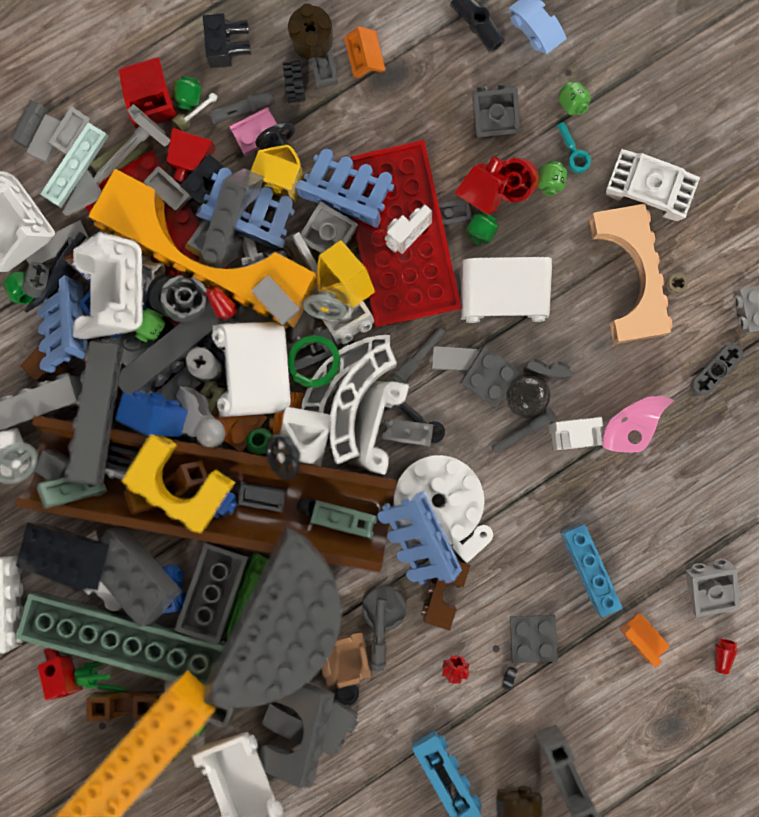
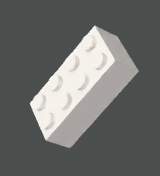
[0,556,24,653]

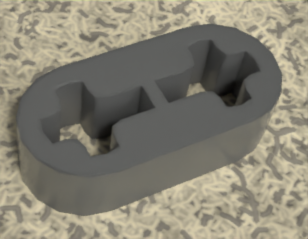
[22,262,49,298]

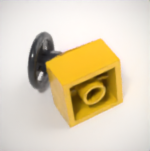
[251,123,304,203]

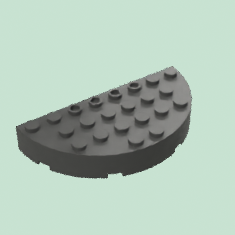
[204,526,341,708]

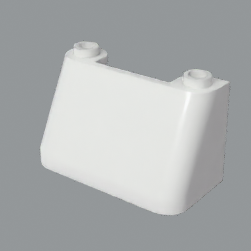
[0,171,55,272]
[73,233,142,339]
[460,257,552,323]
[212,322,290,417]
[347,381,409,475]
[192,732,283,817]

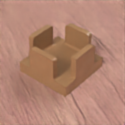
[322,631,371,688]

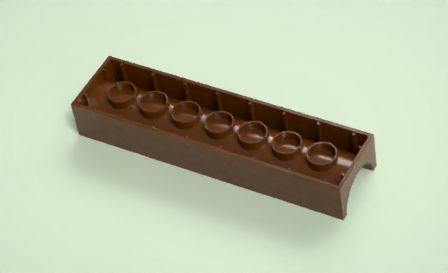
[15,416,397,573]

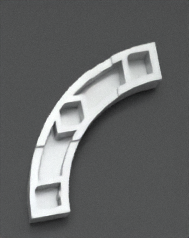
[301,335,390,414]
[330,342,397,464]

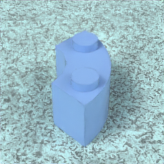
[509,0,567,54]

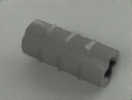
[10,100,48,148]

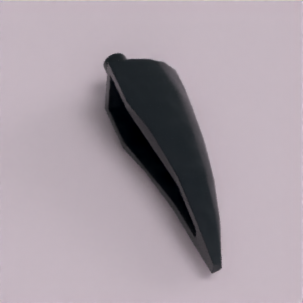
[24,232,86,313]

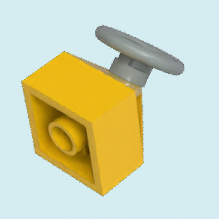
[302,240,375,321]

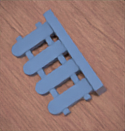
[296,149,395,228]
[196,168,295,250]
[37,275,88,373]
[378,491,462,585]

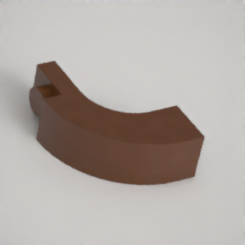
[124,461,208,514]

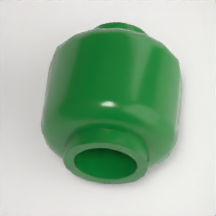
[172,76,202,110]
[466,211,498,245]
[3,271,35,304]
[245,428,276,457]

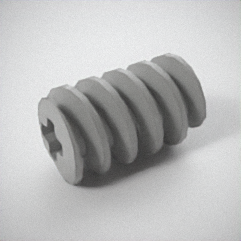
[186,348,223,384]

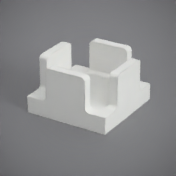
[548,417,603,451]

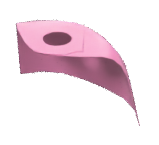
[602,396,674,452]

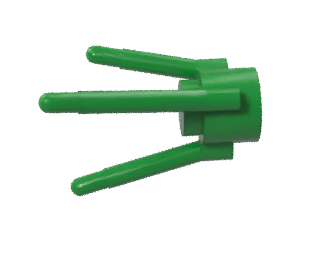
[74,661,126,692]

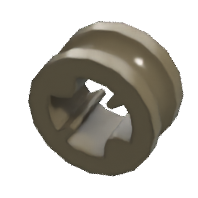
[666,273,688,294]

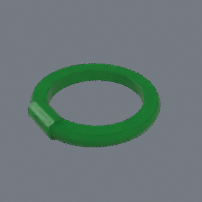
[287,335,340,388]

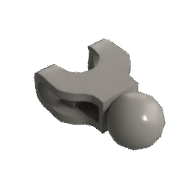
[176,386,225,447]

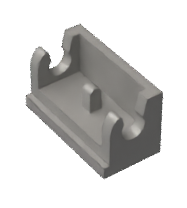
[382,419,433,447]

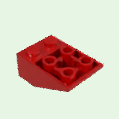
[118,57,177,129]

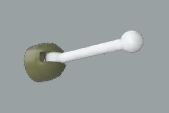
[171,93,217,132]

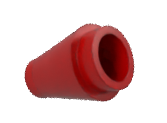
[205,285,236,320]
[715,638,738,675]

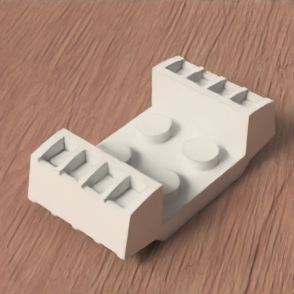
[606,149,700,221]

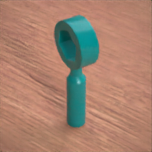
[557,122,591,174]

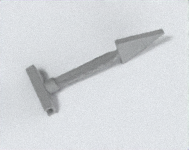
[63,104,171,216]

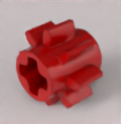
[442,655,470,684]

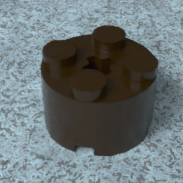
[288,3,333,59]
[496,786,543,817]

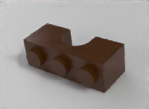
[20,346,81,411]
[421,560,471,631]
[86,691,162,722]

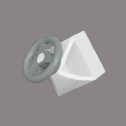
[0,427,38,484]

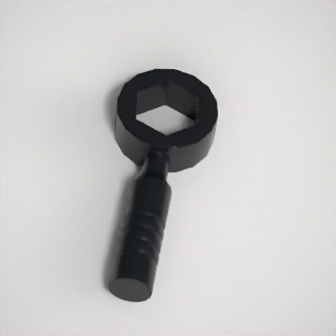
[398,401,445,443]

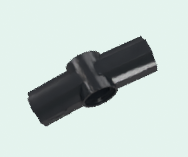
[450,0,505,52]

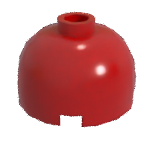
[499,157,539,203]

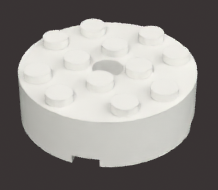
[394,456,484,545]

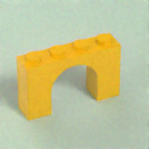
[122,435,235,533]

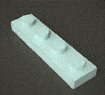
[41,123,108,208]

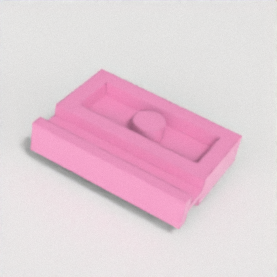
[230,107,277,156]

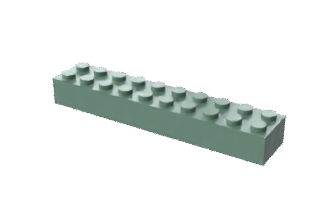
[16,591,227,686]

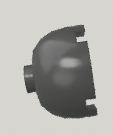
[161,276,207,323]

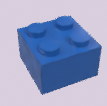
[116,391,188,436]

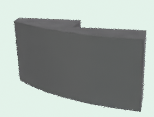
[524,359,574,379]
[262,702,304,744]

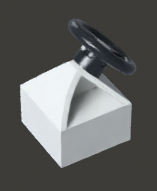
[266,407,331,480]

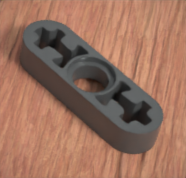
[690,344,743,396]

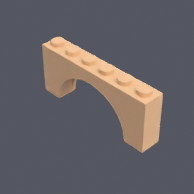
[589,204,672,345]

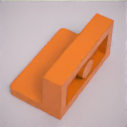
[344,26,386,78]
[620,613,669,668]

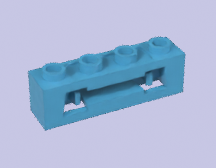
[560,523,623,618]
[412,730,483,817]

